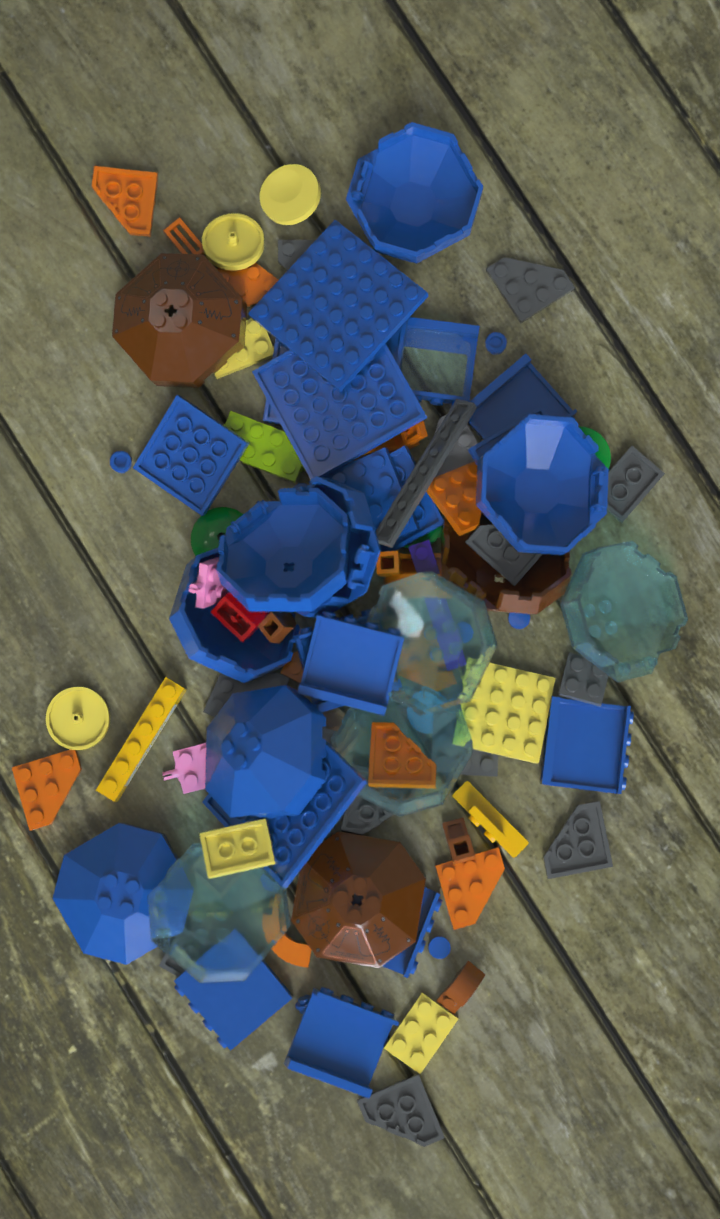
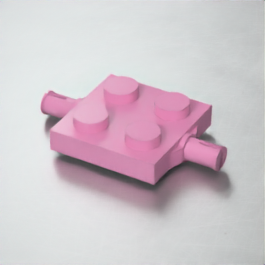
[189,557,227,609]
[162,743,206,794]

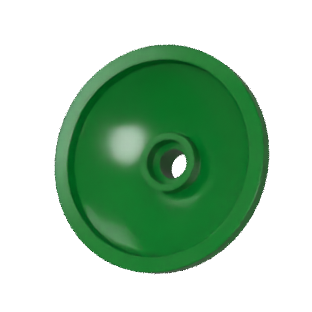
[191,507,243,556]

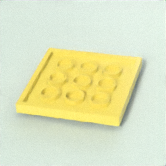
[452,658,555,764]

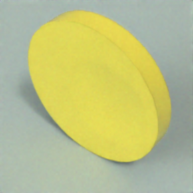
[260,164,321,225]
[202,213,264,271]
[46,687,110,750]

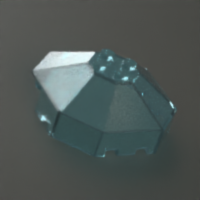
[560,541,688,682]
[367,572,498,716]
[331,687,473,817]
[148,843,290,983]

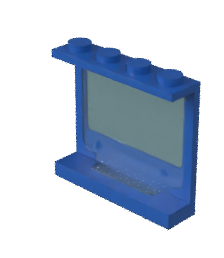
[401,317,480,406]

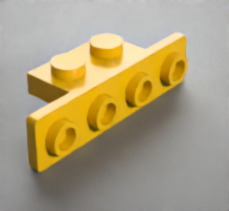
[452,781,529,858]

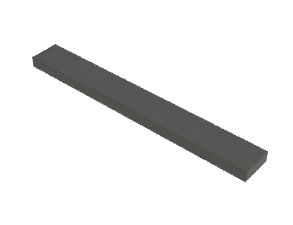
[376,399,477,547]

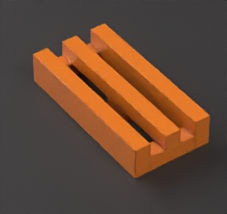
[163,218,204,255]

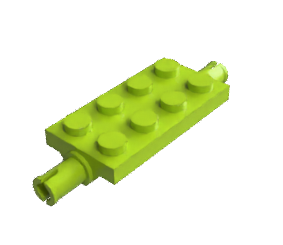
[224,411,306,483]

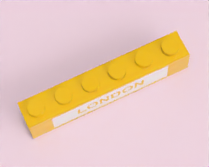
[96,677,187,802]

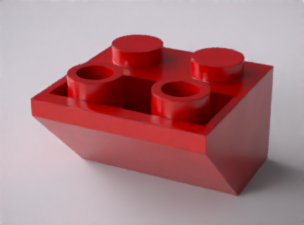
[211,592,271,642]

